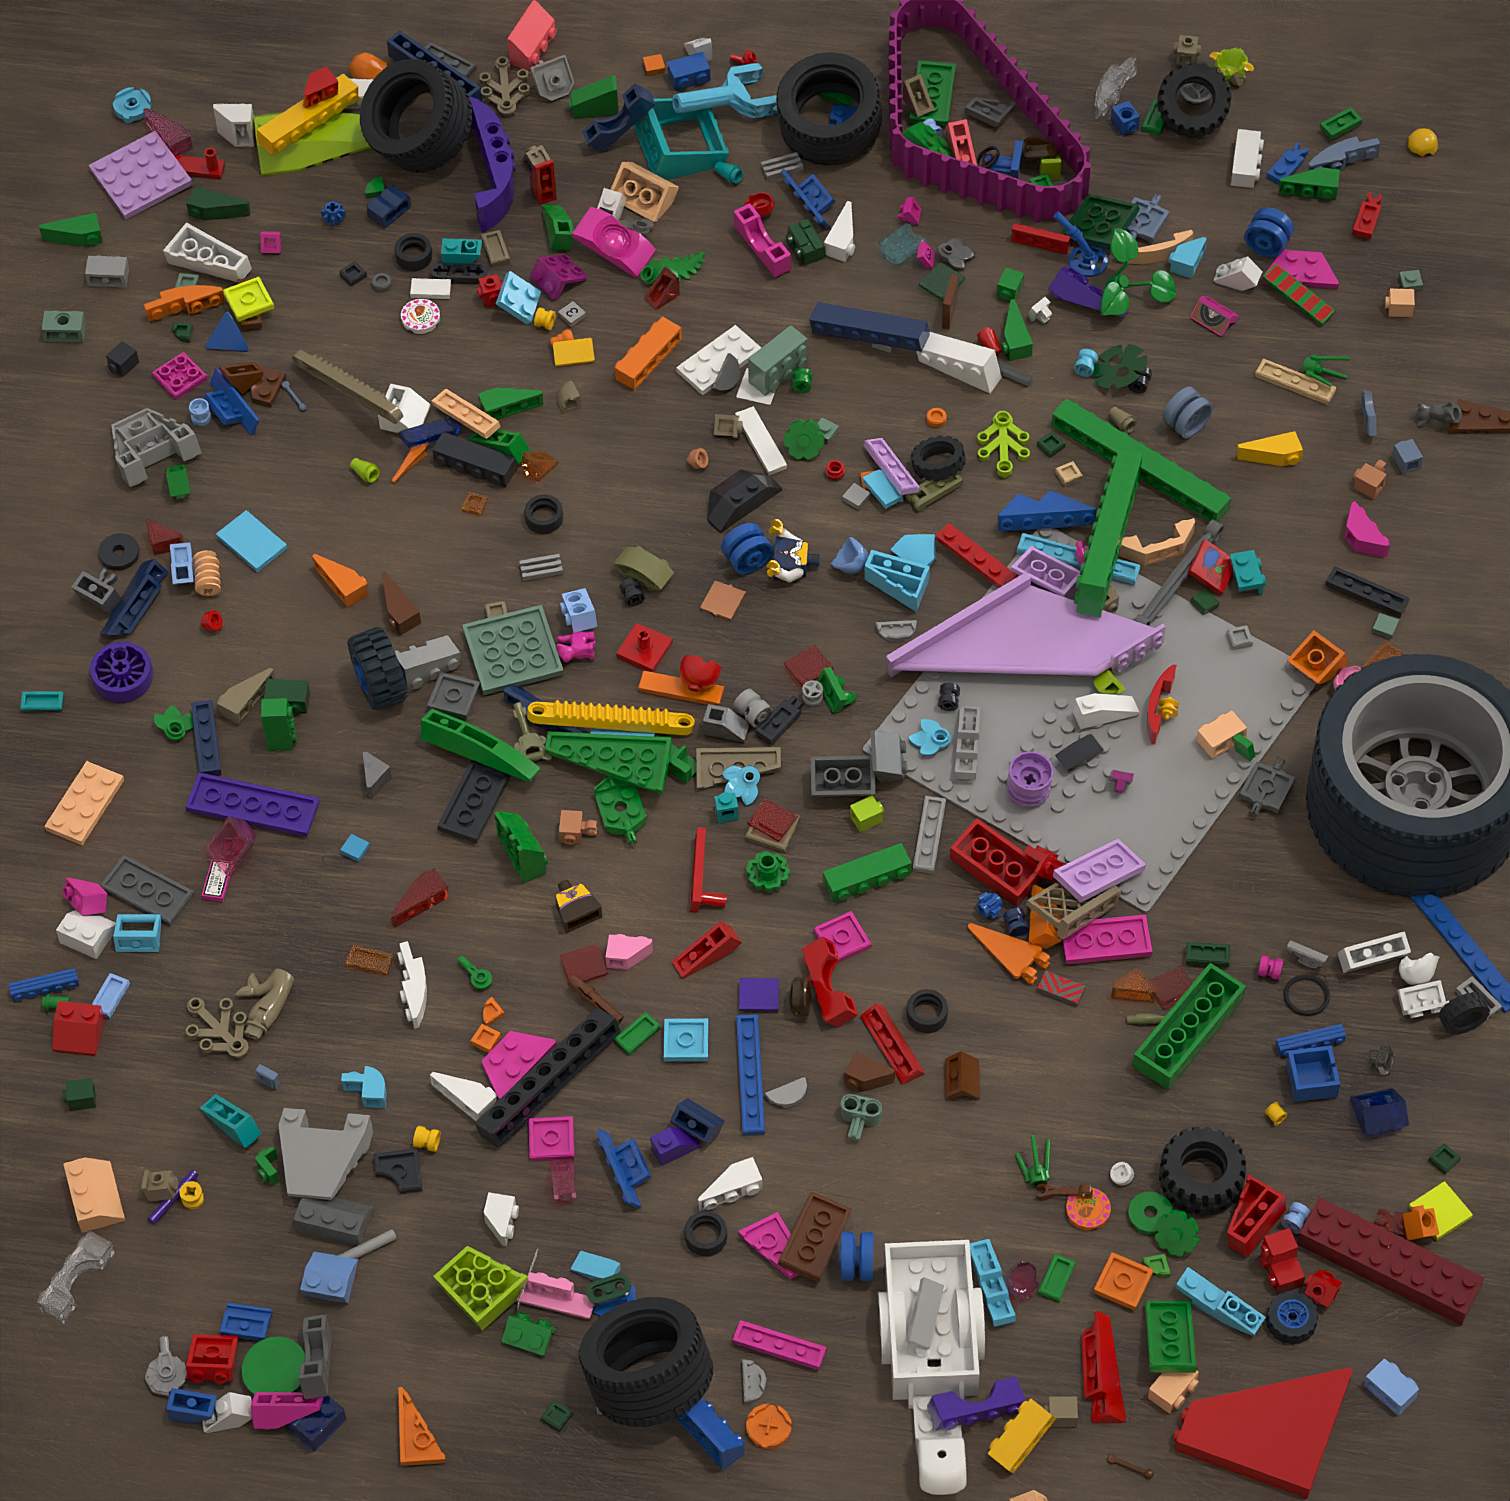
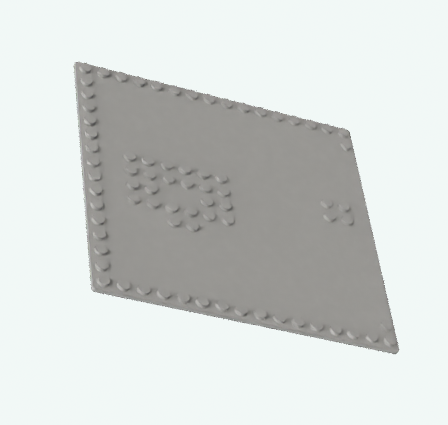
[863,528,1317,913]

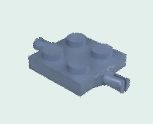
[1125,193,1170,243]

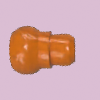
[550,329,574,348]

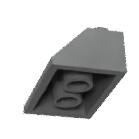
[811,755,875,797]
[293,1197,374,1246]

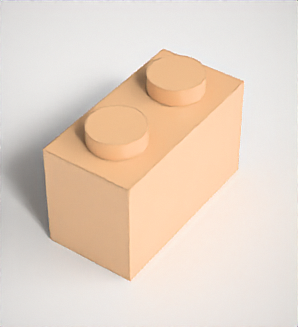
[1197,711,1247,759]
[1148,1370,1199,1414]

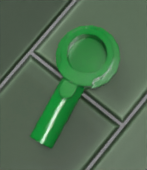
[457,955,492,990]

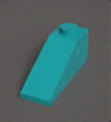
[200,1094,262,1148]

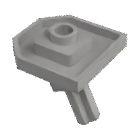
[530,55,574,101]

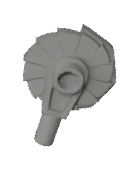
[145,1336,187,1396]

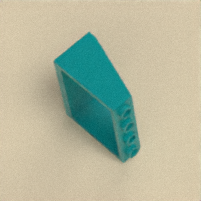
[633,98,729,180]

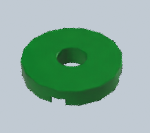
[1128,1192,1173,1235]

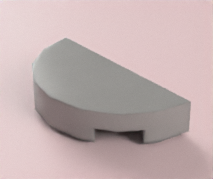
[876,620,917,642]
[1287,940,1328,968]
[765,1077,807,1108]
[742,1359,766,1405]

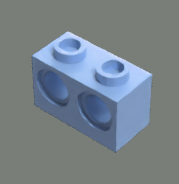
[560,588,598,633]

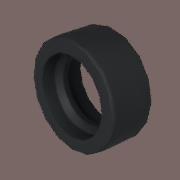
[395,233,432,271]
[524,494,563,534]
[906,989,948,1033]
[684,1211,727,1256]

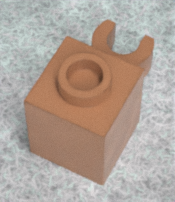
[1353,459,1387,499]
[559,810,597,845]

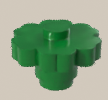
[784,419,825,460]
[746,851,790,893]
[1155,1210,1200,1257]

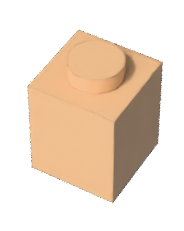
[1385,289,1415,317]

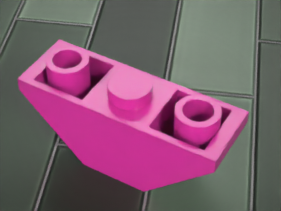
[1344,501,1390,558]

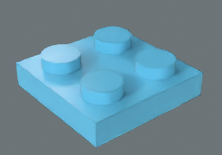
[496,271,541,324]
[664,1019,708,1061]

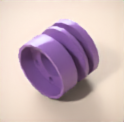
[1006,751,1054,807]

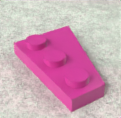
[738,1212,800,1279]

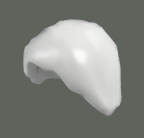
[1399,953,1440,986]

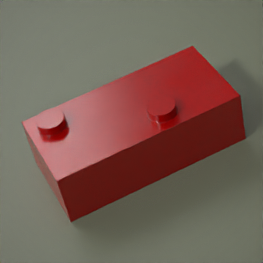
[950,818,1043,907]

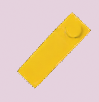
[1236,431,1303,466]

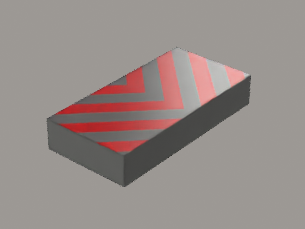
[1037,970,1086,1007]

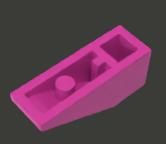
[251,1392,323,1430]

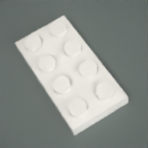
[676,325,761,395]

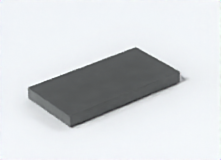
[100,855,195,927]

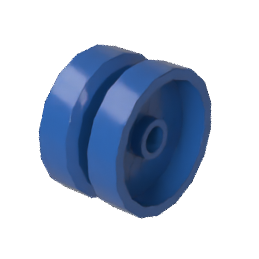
[1244,208,1294,257]
[721,523,773,575]
[839,1232,874,1282]

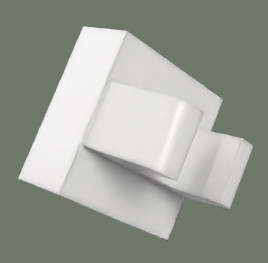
[1027,297,1052,324]

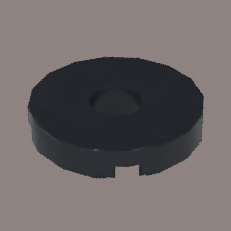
[99,533,140,570]

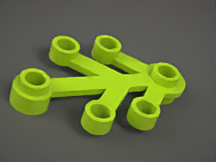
[977,411,1030,478]

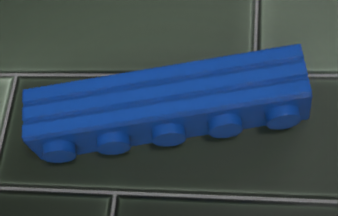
[8,968,80,1001]
[1275,1024,1346,1057]

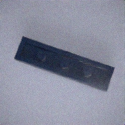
[191,700,222,775]

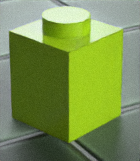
[850,796,884,832]

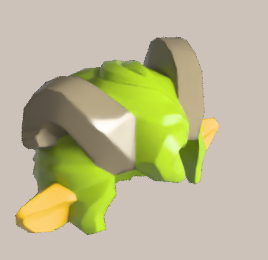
[1209,47,1254,87]

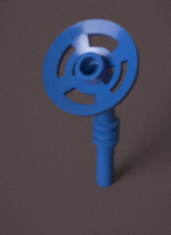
[1053,212,1108,277]

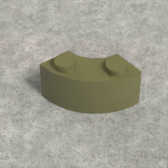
[613,546,674,591]

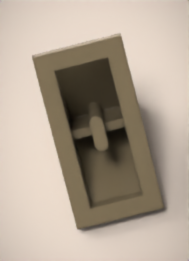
[903,74,934,117]

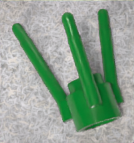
[1303,354,1350,387]
[1015,1135,1051,1187]

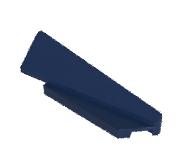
[100,559,169,637]
[503,686,590,733]

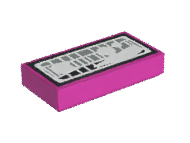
[202,859,233,902]

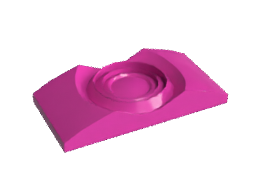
[571,207,656,278]

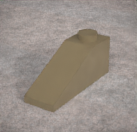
[217,668,275,726]

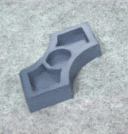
[1361,390,1377,436]

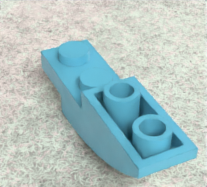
[1174,1267,1266,1336]

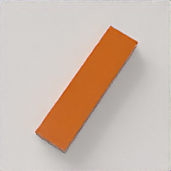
[638,671,724,706]

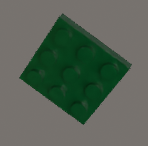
[1061,194,1140,249]

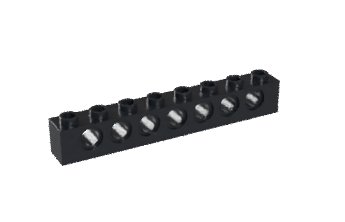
[475,1008,621,1148]

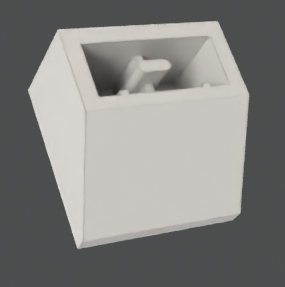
[213,104,256,147]
[378,384,430,437]

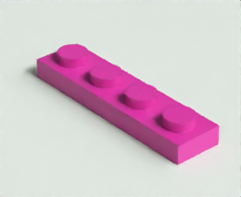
[733,1320,827,1371]

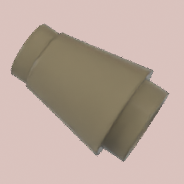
[1108,407,1137,434]

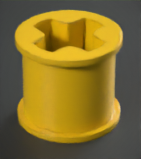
[1264,1102,1288,1126]

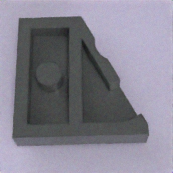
[964,97,1016,128]

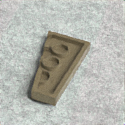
[696,747,781,791]

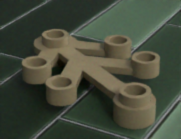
[479,56,530,117]
[186,997,249,1059]

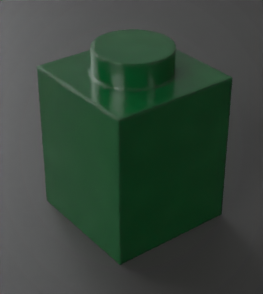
[62,1078,96,1111]

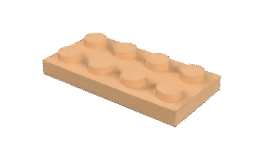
[44,761,124,846]

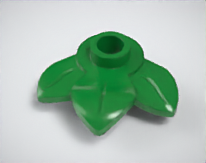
[154,705,194,741]

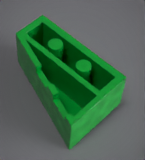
[261,698,297,751]

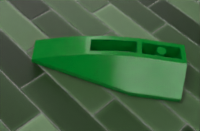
[420,709,540,782]

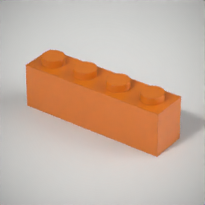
[614,316,682,391]

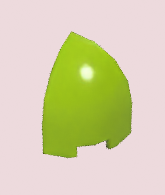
[1094,669,1126,694]

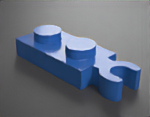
[1266,142,1309,184]

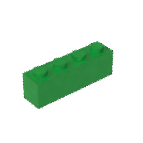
[823,843,912,903]

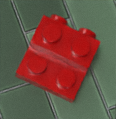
[186,1334,239,1384]

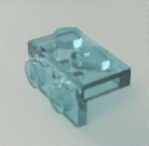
[879,223,926,264]

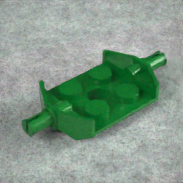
[594,775,647,845]

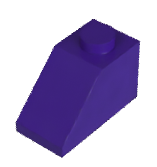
[650,1127,701,1167]

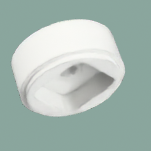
[1110,1162,1134,1186]

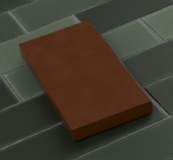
[778,1192,852,1282]

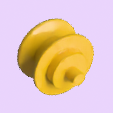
[1157,697,1179,720]

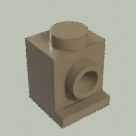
[141,1170,178,1202]

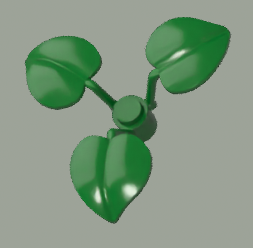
[1101,228,1177,316]

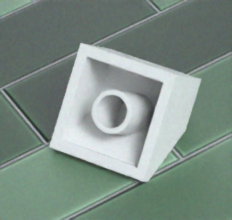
[56,910,116,959]

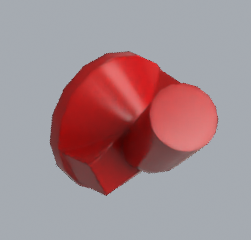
[730,49,757,65]

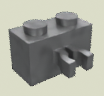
[71,568,122,615]

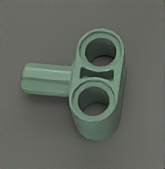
[841,1094,882,1141]

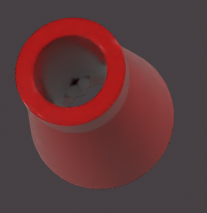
[977,327,1002,357]

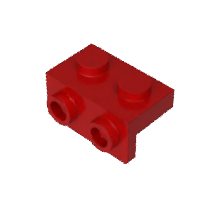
[1024,845,1066,883]

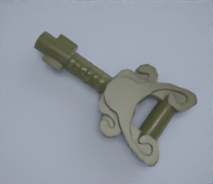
[513,702,552,762]

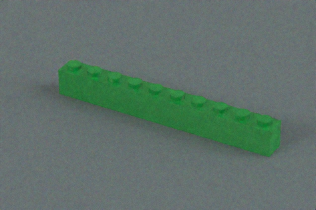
[1051,398,1231,522]

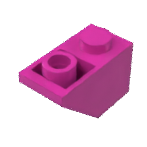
[63,878,107,916]

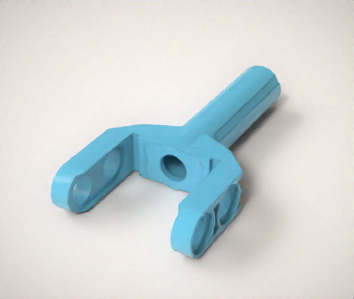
[672,63,778,118]

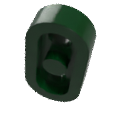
[586,1273,631,1305]

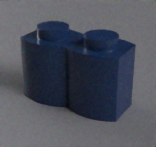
[367,185,411,227]

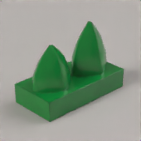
[817,667,857,713]

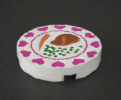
[401,299,440,334]

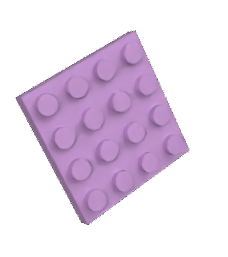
[89,131,193,220]

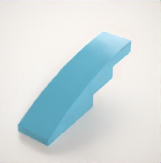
[970,1239,1016,1327]

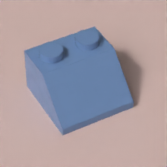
[300,1252,358,1304]

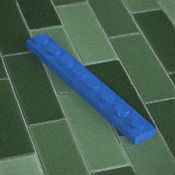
[1409,894,1510,1013]

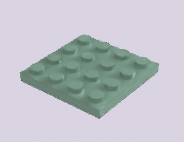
[462,605,564,695]

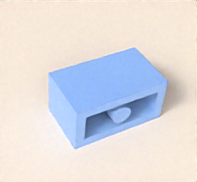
[1364,1358,1419,1416]

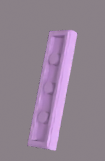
[864,438,919,495]

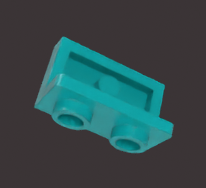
[1230,550,1266,594]

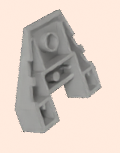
[111,408,202,487]
[279,1108,373,1200]

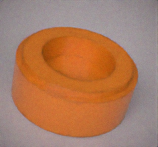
[927,408,947,428]

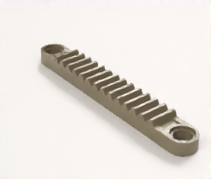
[292,349,404,424]

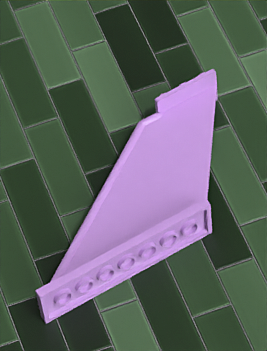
[886,572,1166,678]

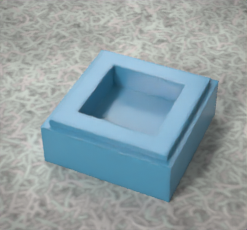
[340,834,370,862]

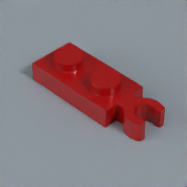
[1352,192,1382,239]

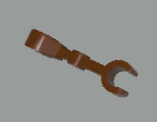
[1036,1183,1093,1201]

